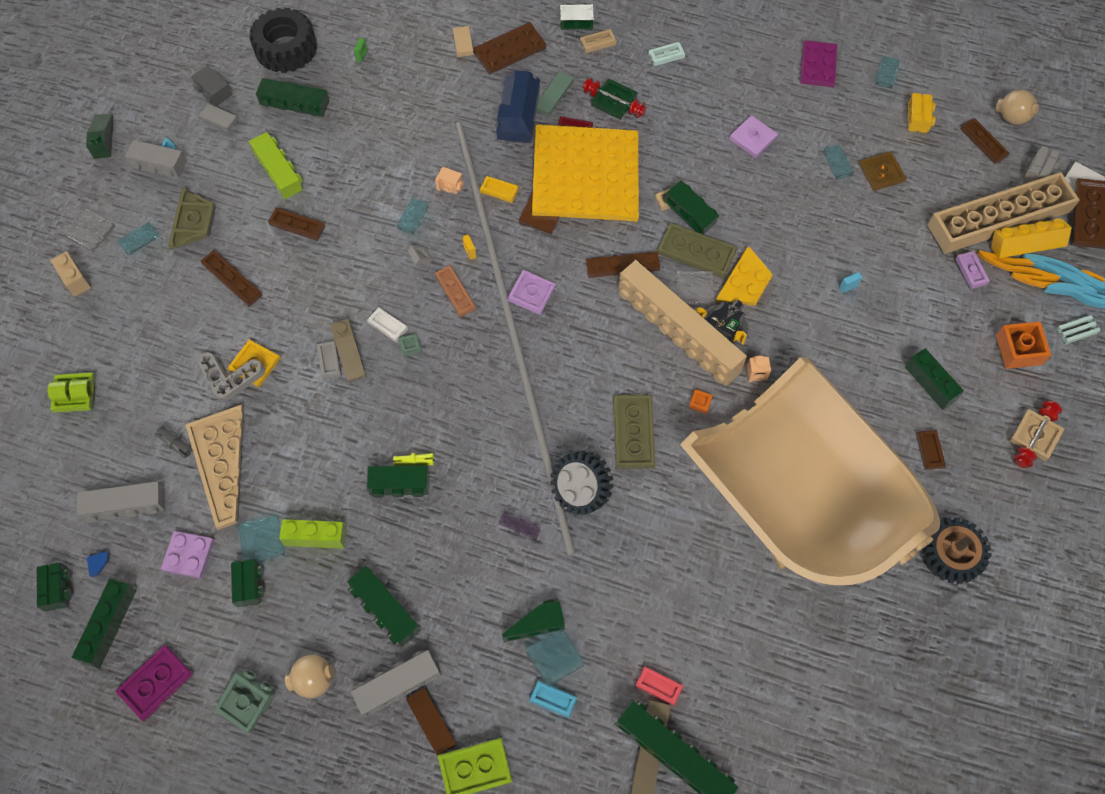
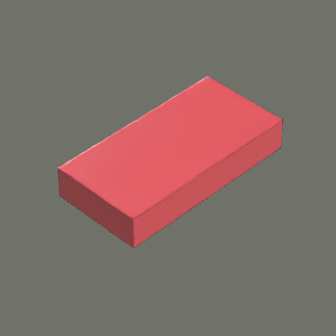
[635,667,683,706]

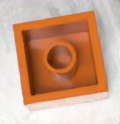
[996,321,1051,369]

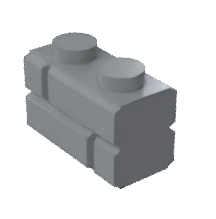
[1023,145,1061,183]

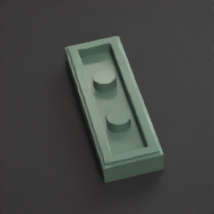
[537,71,574,116]

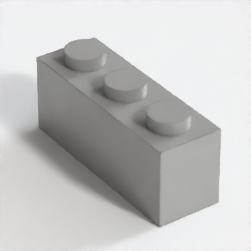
[125,140,187,178]

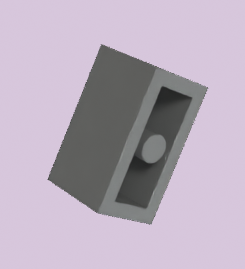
[191,65,232,106]

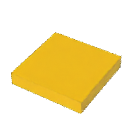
[227,339,281,388]

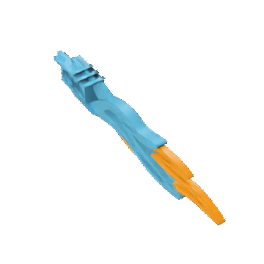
[977,250,1105,309]

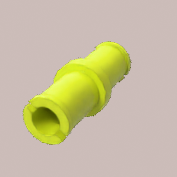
[393,453,435,466]

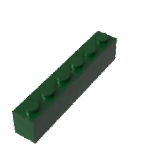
[614,701,739,794]

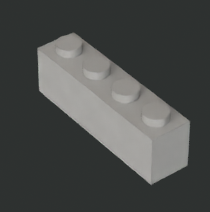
[77,481,165,523]
[351,650,441,718]

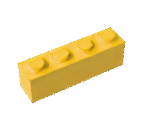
[991,219,1072,258]

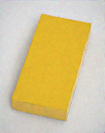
[480,176,519,203]

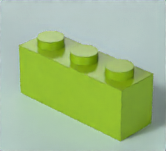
[279,519,347,549]

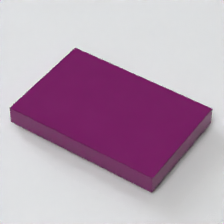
[115,645,194,722]

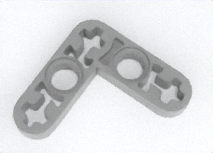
[198,352,265,400]

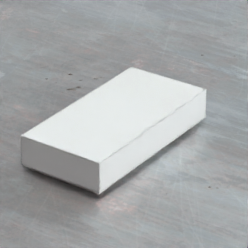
[367,307,408,342]

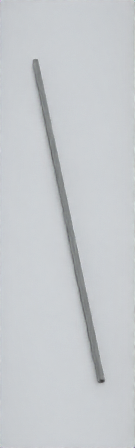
[455,122,576,556]

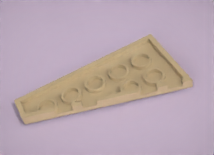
[186,405,243,530]

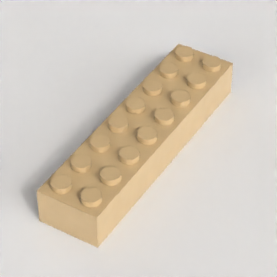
[928,172,1080,254]
[618,260,747,387]

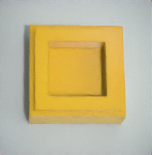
[462,234,476,260]

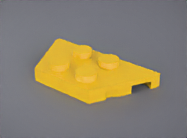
[715,247,773,306]

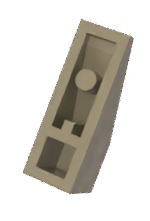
[330,319,366,382]

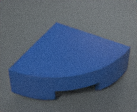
[87,551,110,578]

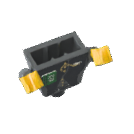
[696,300,748,345]

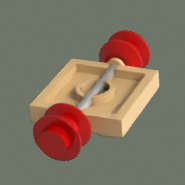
[1010,401,1065,468]

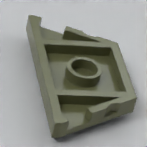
[168,188,215,249]

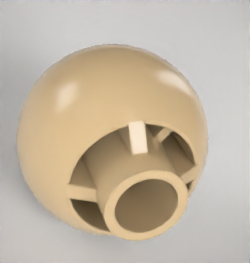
[996,90,1039,125]
[285,655,334,699]

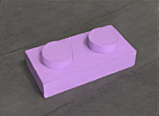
[955,251,990,289]

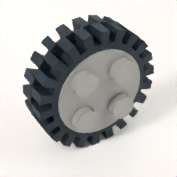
[550,450,614,515]

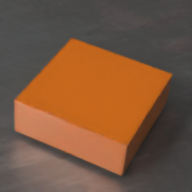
[689,389,713,414]

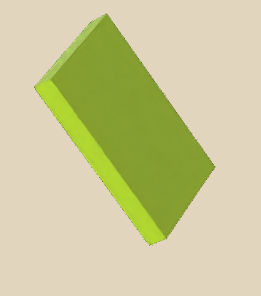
[438,738,512,794]

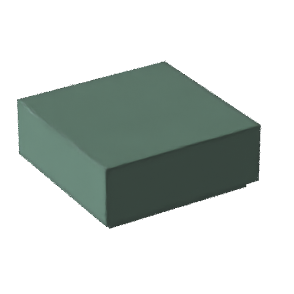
[399,333,421,357]

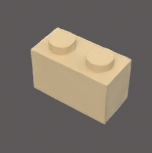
[50,251,91,297]

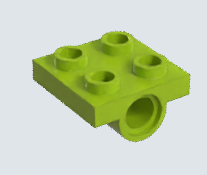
[47,373,95,413]

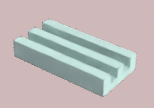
[648,42,685,66]
[1056,315,1101,345]

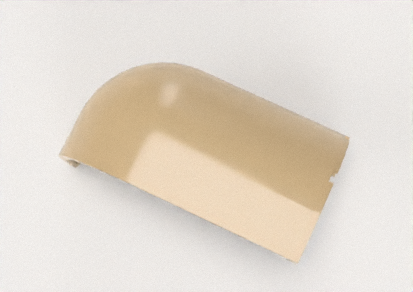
[680,357,940,585]

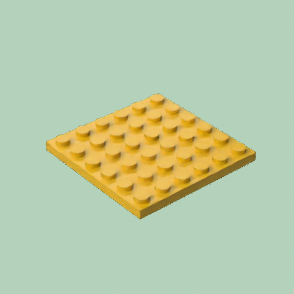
[532,124,639,221]

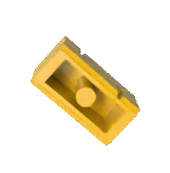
[908,93,936,133]

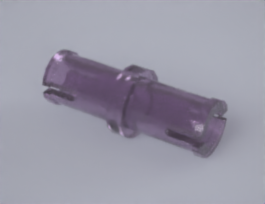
[499,513,541,541]

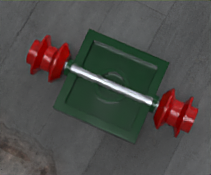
[583,78,647,120]

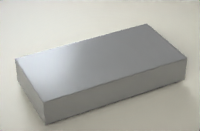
[199,103,238,132]
[316,340,341,380]

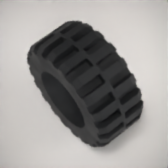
[249,8,317,73]

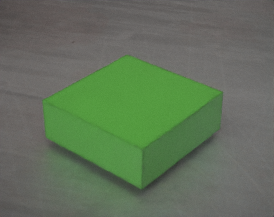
[354,37,368,62]

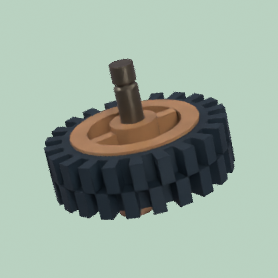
[922,518,991,584]

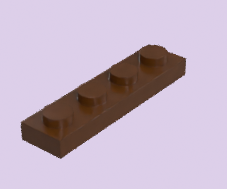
[586,252,660,278]

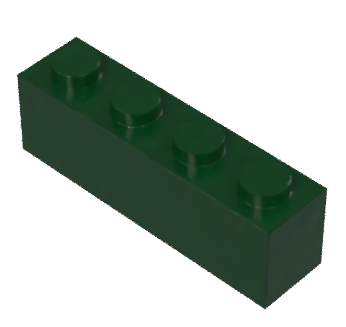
[256,78,330,117]
[347,566,421,647]
[71,578,137,669]

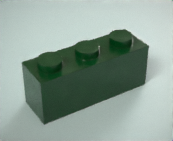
[663,180,719,235]
[905,348,964,410]
[367,466,430,498]

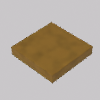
[859,151,907,191]

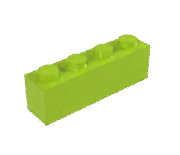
[249,132,303,200]

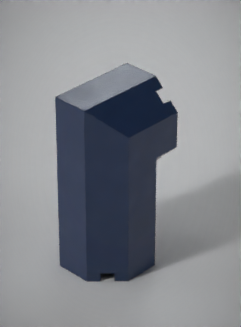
[496,70,540,143]

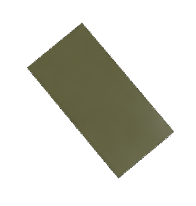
[657,223,737,278]
[613,395,655,469]

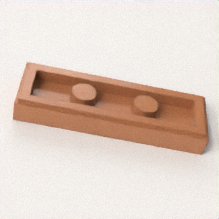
[434,265,476,317]

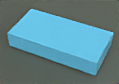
[530,681,577,718]

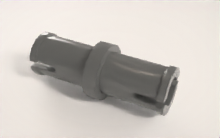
[155,426,193,458]

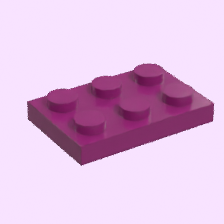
[800,40,837,87]

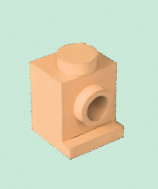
[435,167,464,194]
[746,356,771,382]

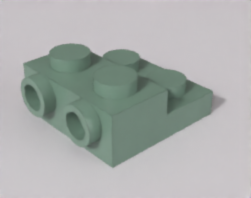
[214,670,276,734]

